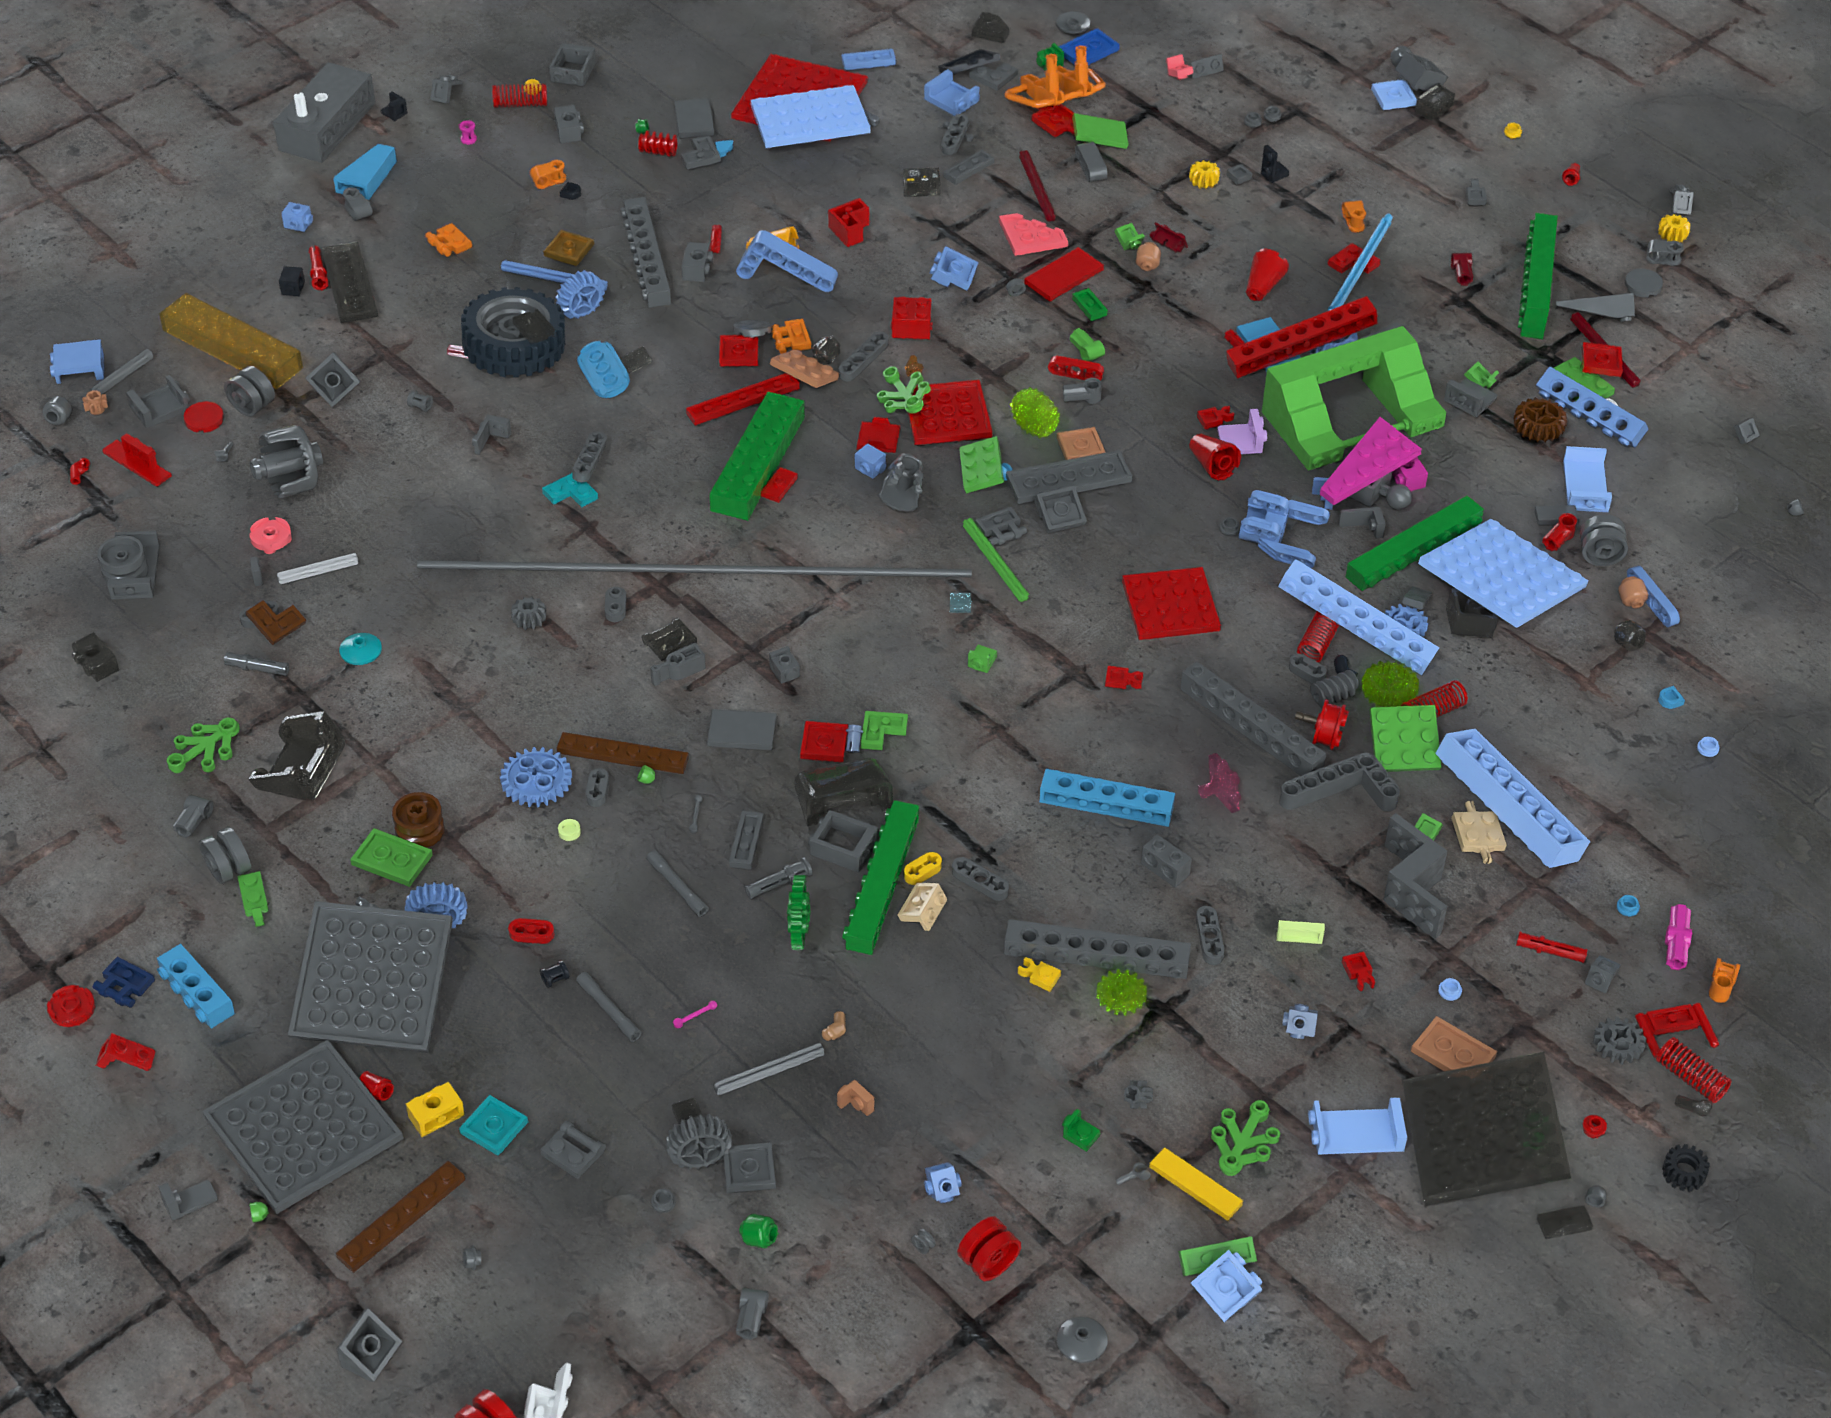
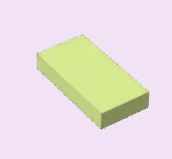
[1276,920,1325,944]

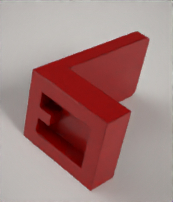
[96,1033,155,1071]

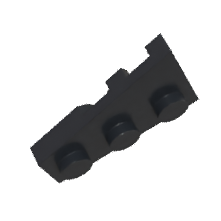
[938,49,1001,75]

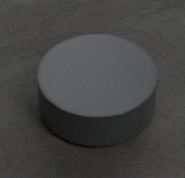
[1006,278,1026,296]

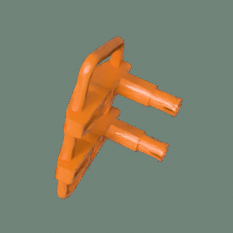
[1004,45,1106,108]

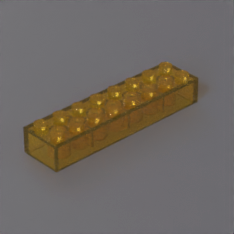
[159,293,303,389]

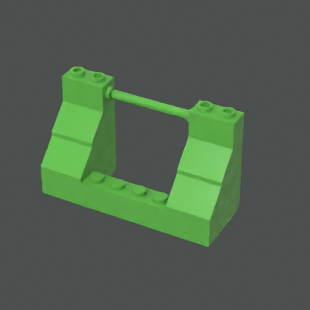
[1262,326,1447,471]

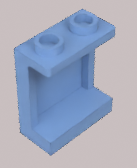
[924,69,980,116]
[50,340,104,384]

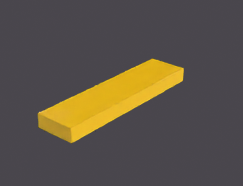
[1149,1147,1243,1221]

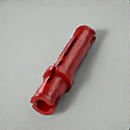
[1516,932,1588,963]

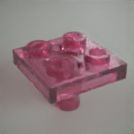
[1198,753,1241,813]

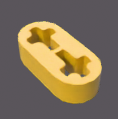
[904,852,942,885]

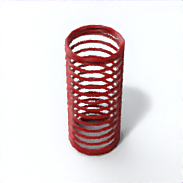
[492,84,547,108]
[1297,611,1339,663]
[1401,680,1468,718]
[1656,1037,1732,1103]

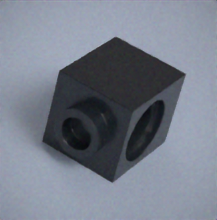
[279,266,305,296]

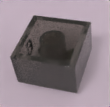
[1446,588,1498,638]

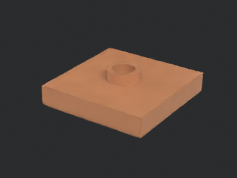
[1057,427,1106,460]

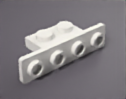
[523,1363,572,1418]

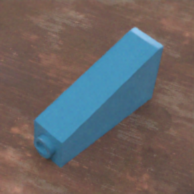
[333,144,397,200]

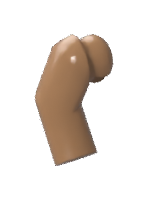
[822,1012,846,1041]

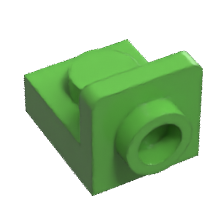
[968,645,997,673]

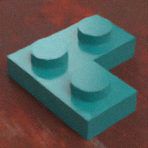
[542,473,598,507]

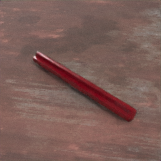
[1019,150,1056,222]
[1571,312,1641,388]

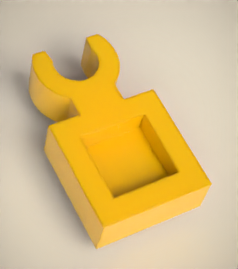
[1018,957,1061,992]

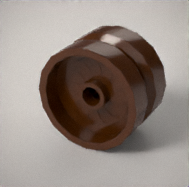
[392,792,444,848]

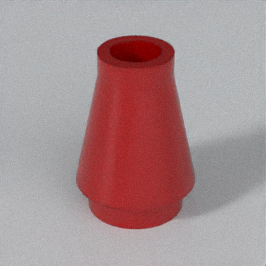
[1562,163,1580,186]
[359,1071,394,1101]

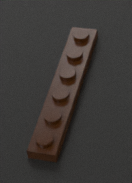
[557,732,689,774]
[336,1161,465,1273]

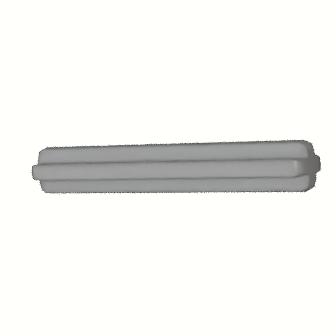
[277,553,358,584]

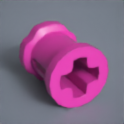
[459,120,477,145]

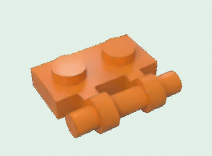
[425,223,472,257]
[771,319,811,354]

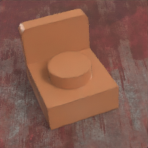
[837,1080,874,1116]

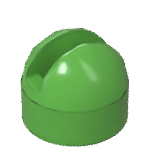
[637,765,655,784]
[249,1202,268,1223]

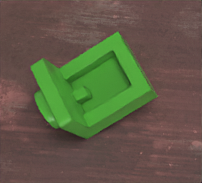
[1114,223,1145,250]
[1464,361,1499,388]
[1414,813,1443,841]

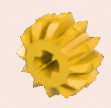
[1189,160,1220,189]
[1658,214,1690,243]

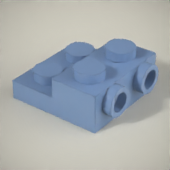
[929,246,979,290]

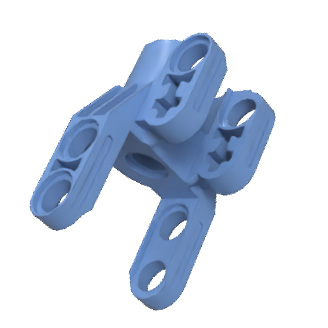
[1239,490,1330,568]

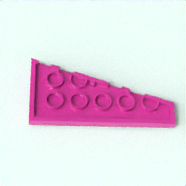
[1320,417,1422,505]

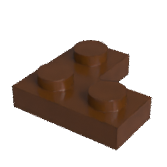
[246,600,306,645]

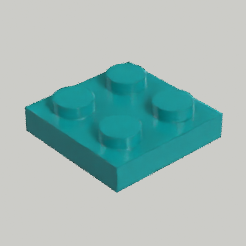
[459,1095,528,1156]

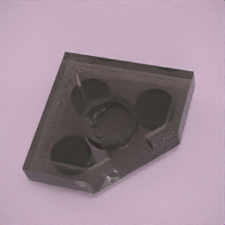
[971,12,1009,43]

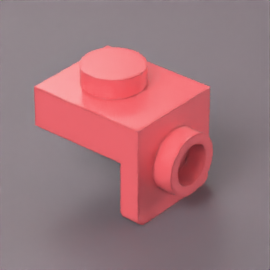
[1166,54,1193,79]

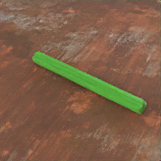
[963,518,1029,602]

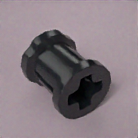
[540,960,570,988]

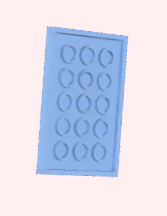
[751,85,870,148]

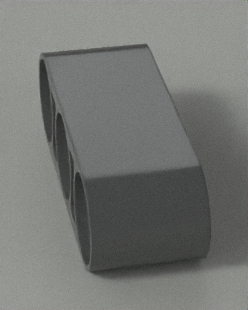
[1075,142,1107,182]

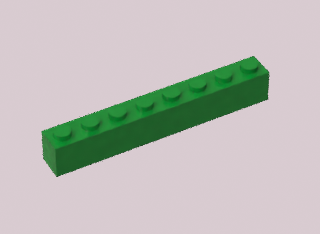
[1345,496,1484,591]
[843,800,920,955]

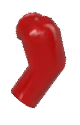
[70,458,90,485]

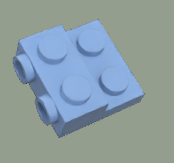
[1191,1250,1263,1322]

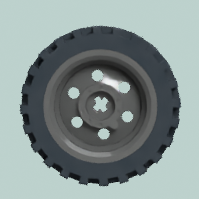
[461,287,565,378]

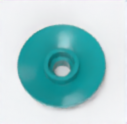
[339,633,382,665]

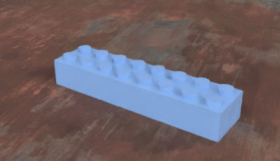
[1435,729,1590,868]

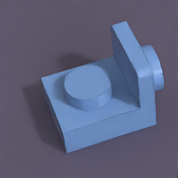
[1312,477,1333,509]

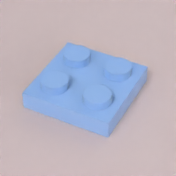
[1371,80,1417,110]

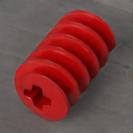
[638,130,678,157]

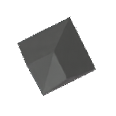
[305,352,361,407]

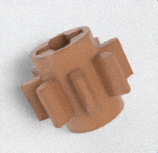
[82,390,108,415]

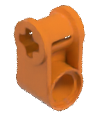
[530,160,566,189]
[1342,200,1366,232]
[1709,958,1740,1003]

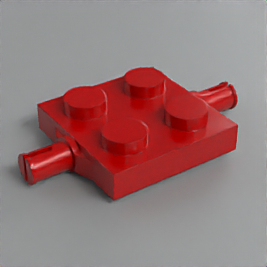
[1031,104,1075,137]

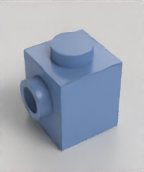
[855,443,886,479]

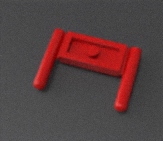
[1635,1003,1719,1058]

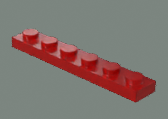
[686,373,800,425]

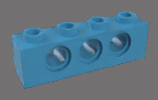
[157,944,235,1029]

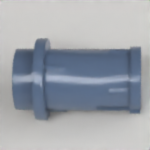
[846,725,863,753]

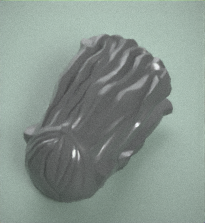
[878,453,924,512]

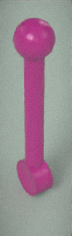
[673,1001,717,1028]

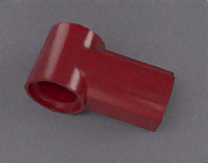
[1451,253,1473,286]

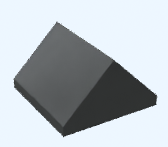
[336,1308,402,1382]

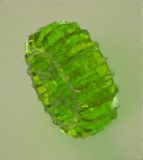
[1010,387,1060,438]
[1361,659,1419,707]

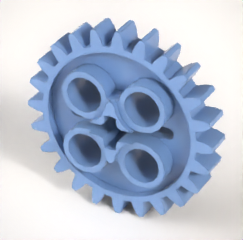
[500,747,572,807]

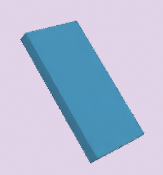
[1236,317,1301,372]

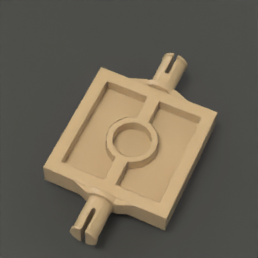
[1452,801,1507,864]

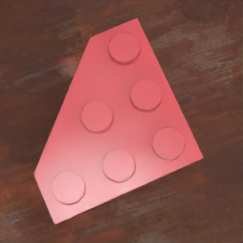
[999,213,1068,256]

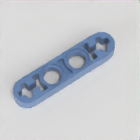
[1627,566,1680,627]

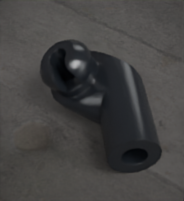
[1334,655,1358,677]

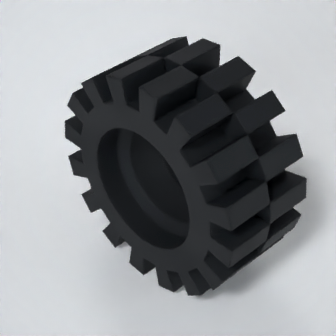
[1662,1144,1710,1192]

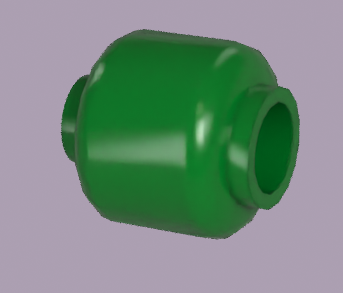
[739,1214,778,1248]

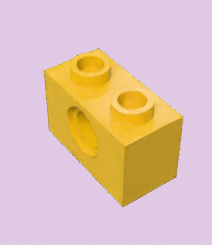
[406,1082,465,1137]

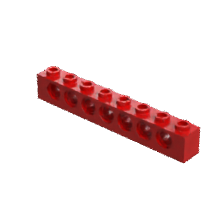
[1226,296,1378,378]

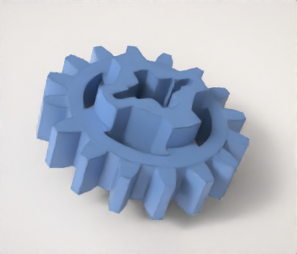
[1385,604,1428,637]

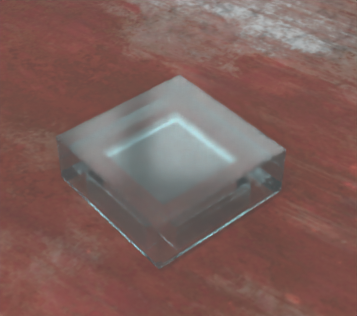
[950,593,971,613]

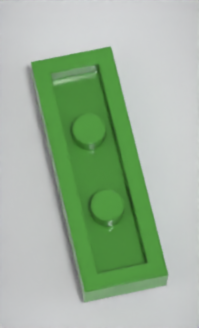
[1178,1236,1257,1276]

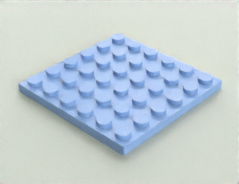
[1418,519,1589,628]

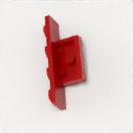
[102,433,172,486]

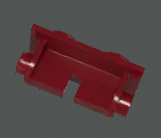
[1150,222,1188,253]

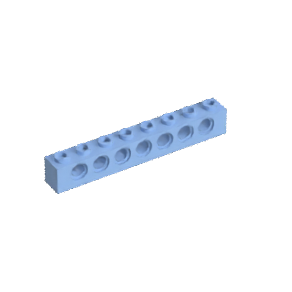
[1278,559,1439,675]

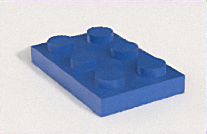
[1059,28,1120,65]

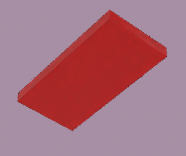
[1024,247,1104,301]

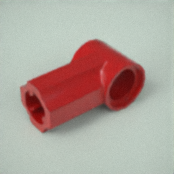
[1542,513,1577,551]

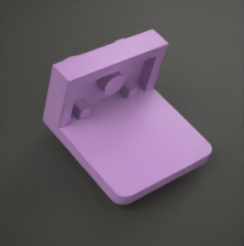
[1217,409,1267,454]

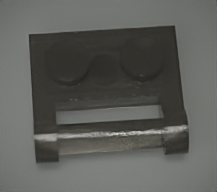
[641,618,697,661]

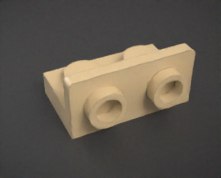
[898,883,947,931]

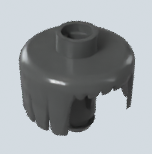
[250,424,323,498]

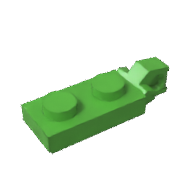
[237,871,269,927]

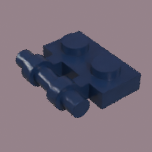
[93,957,155,1008]

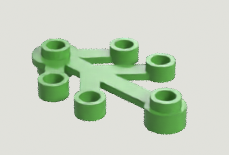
[877,366,931,413]
[167,718,240,773]
[1211,1100,1280,1176]

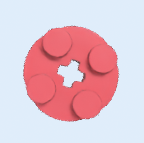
[250,517,292,554]

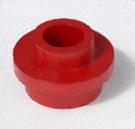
[1582,1115,1607,1138]

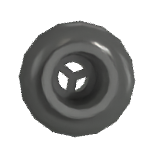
[42,396,72,425]

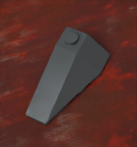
[1556,293,1635,322]

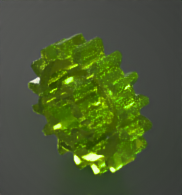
[1096,969,1147,1016]

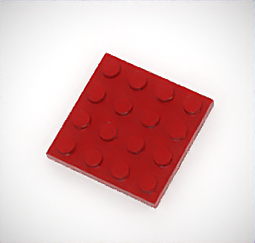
[904,380,992,445]
[1122,567,1221,640]

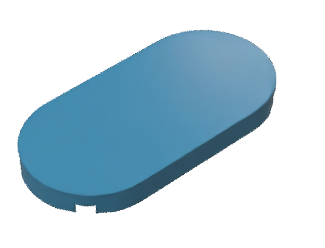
[577,341,630,398]

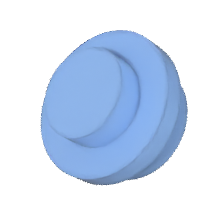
[1697,737,1719,757]
[1438,978,1462,1001]

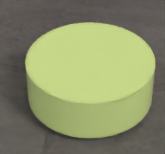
[558,819,581,841]

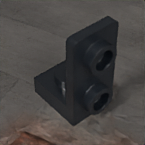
[1261,144,1289,183]

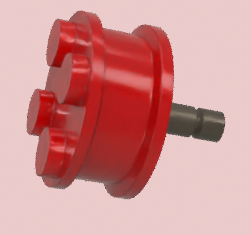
[1295,699,1349,750]

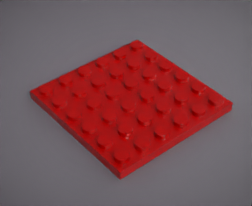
[731,54,868,142]

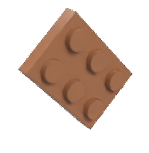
[770,350,839,388]
[1411,1016,1497,1087]

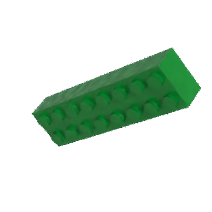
[1517,213,1558,339]
[710,392,805,521]

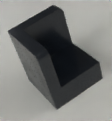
[381,91,408,121]

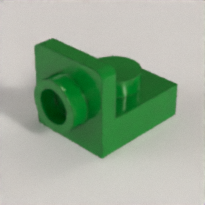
[1062,1109,1101,1152]

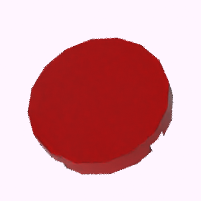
[184,401,224,432]
[47,985,96,1027]

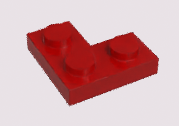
[1328,243,1381,274]

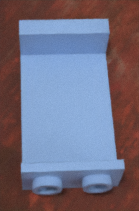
[1563,446,1612,512]
[1308,1098,1407,1154]

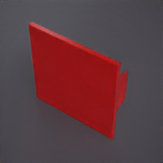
[856,417,901,453]

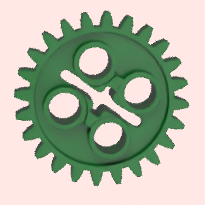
[787,875,811,950]

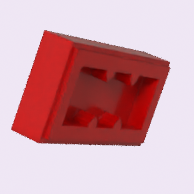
[761,467,798,503]

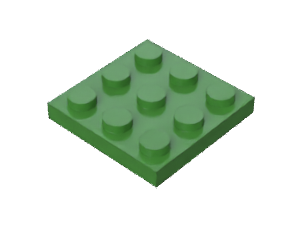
[1369,705,1442,772]

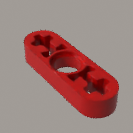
[1048,356,1104,380]

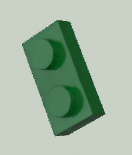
[1072,288,1108,321]

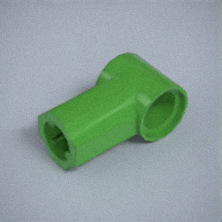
[1070,328,1105,361]

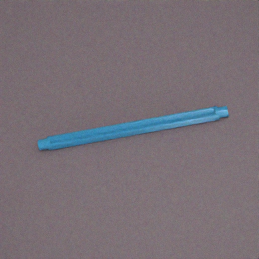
[1328,214,1393,311]

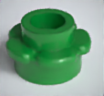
[635,118,649,135]

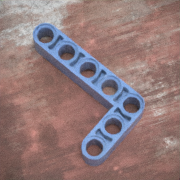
[736,230,838,292]

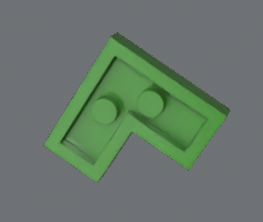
[861,711,908,750]

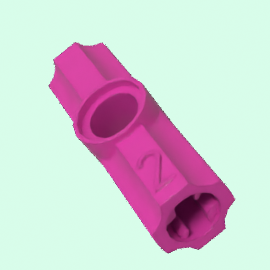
[1665,904,1692,970]

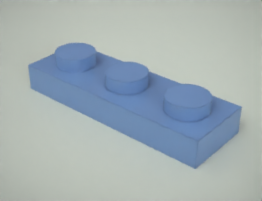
[842,49,896,70]

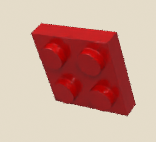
[719,335,758,367]
[1582,342,1623,377]
[800,721,848,762]

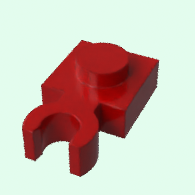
[1197,406,1234,429]
[1105,666,1143,689]
[1342,952,1375,991]

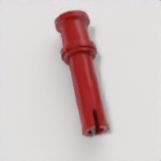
[309,246,329,290]

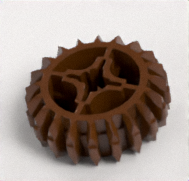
[1513,397,1567,443]

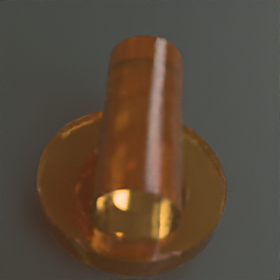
[905,355,924,377]

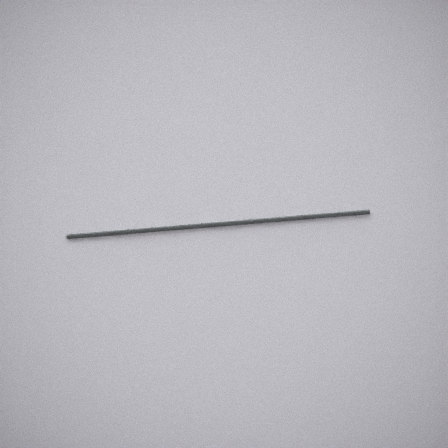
[417,560,972,577]

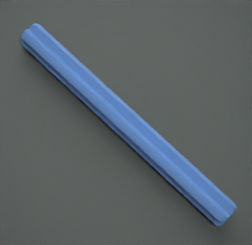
[501,261,608,291]

